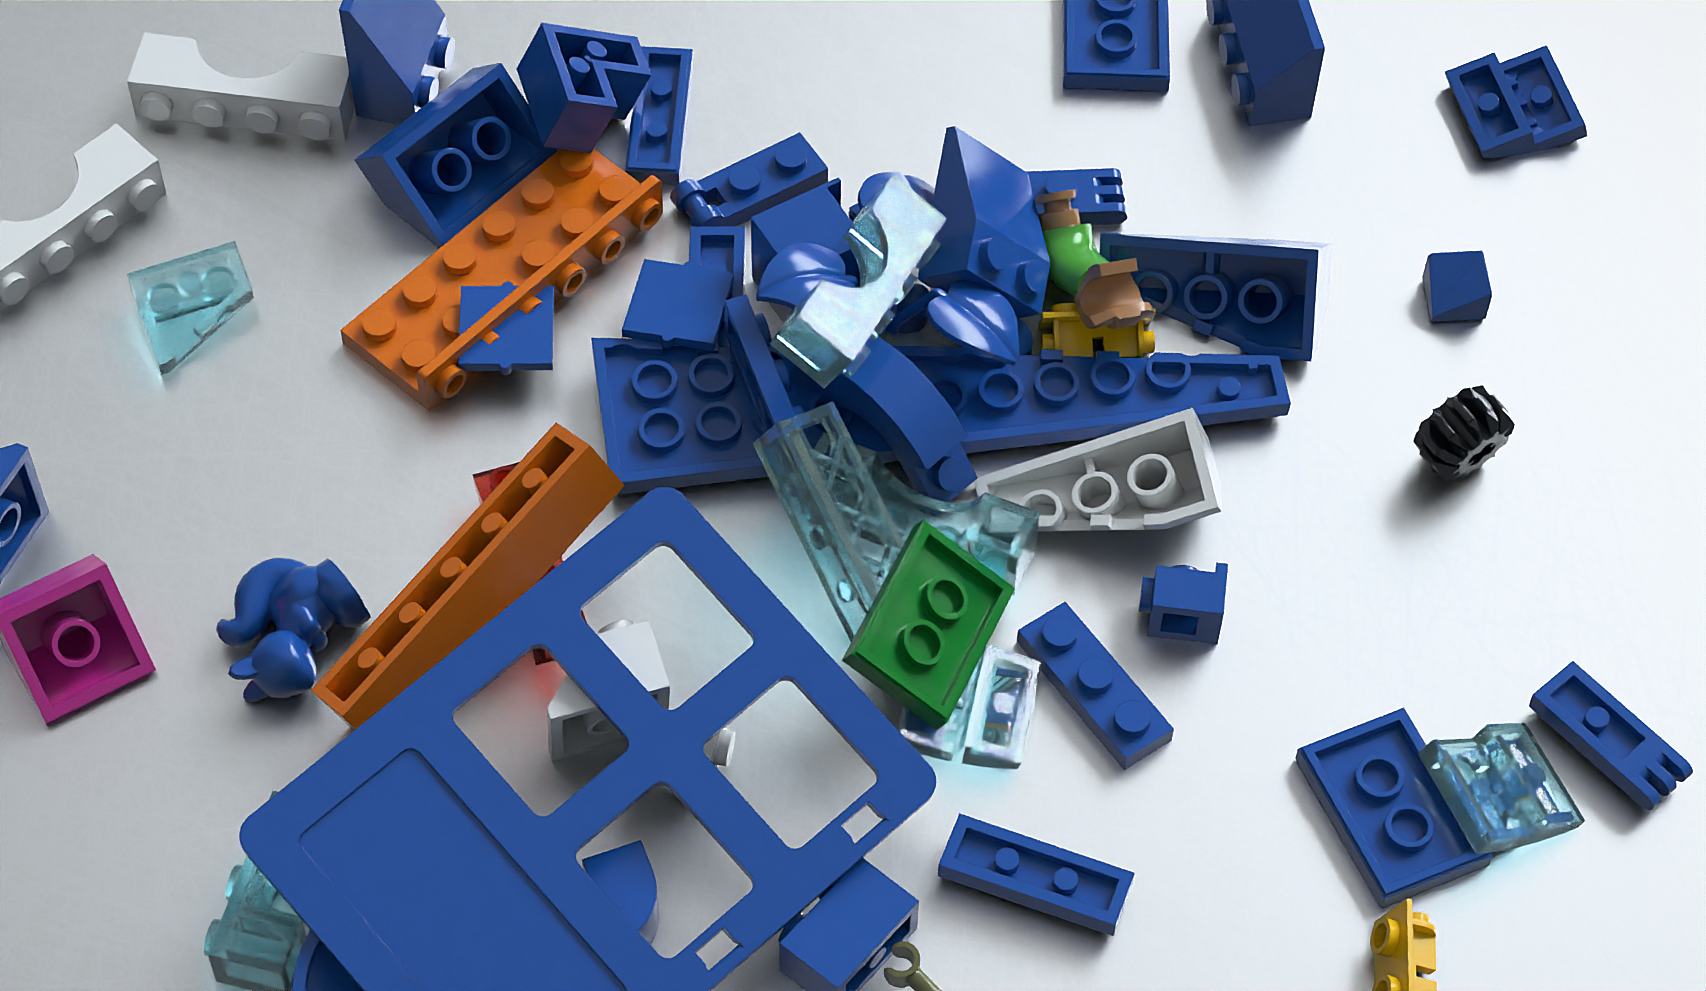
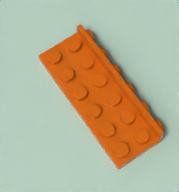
[340,149,663,411]

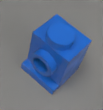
[1138,562,1228,644]

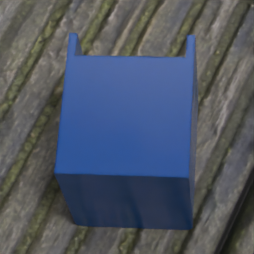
[751,177,882,334]

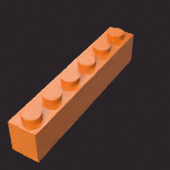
[311,423,625,731]

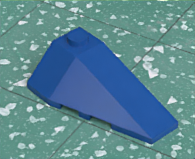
[1099,233,1332,362]

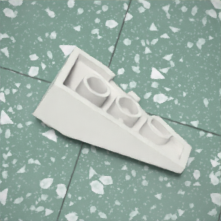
[974,408,1222,532]

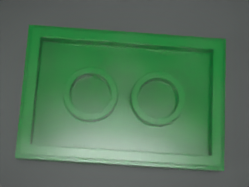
[842,519,1015,730]

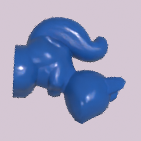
[216,558,371,702]

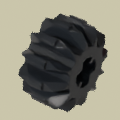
[1413,385,1515,481]

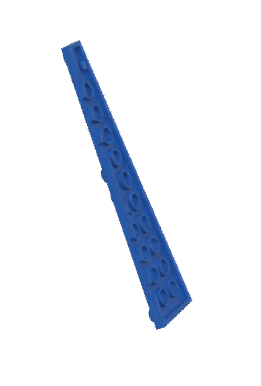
[591,338,1291,495]

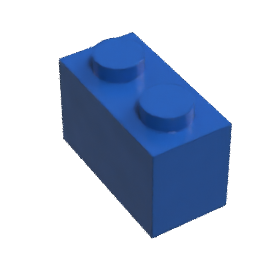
[778,858,919,991]

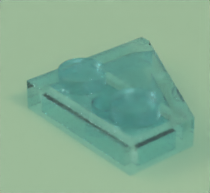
[127,241,254,375]

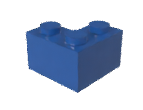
[516,23,651,153]

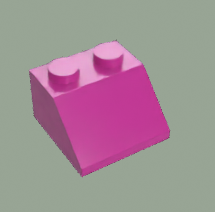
[0,554,156,724]

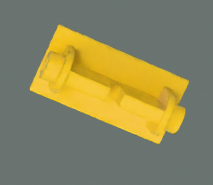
[1038,303,1156,358]
[1370,898,1437,991]

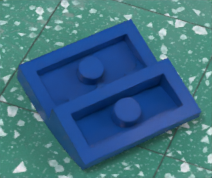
[1444,45,1588,158]

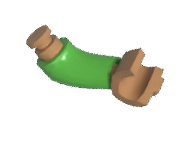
[1035,189,1155,329]

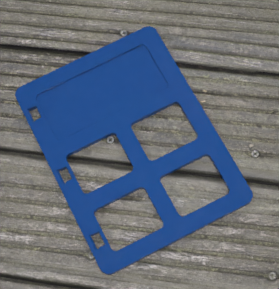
[239,487,936,991]

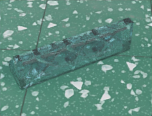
[753,402,904,642]

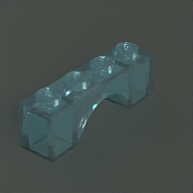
[770,175,947,388]
[799,432,1040,595]

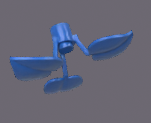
[756,172,1019,366]

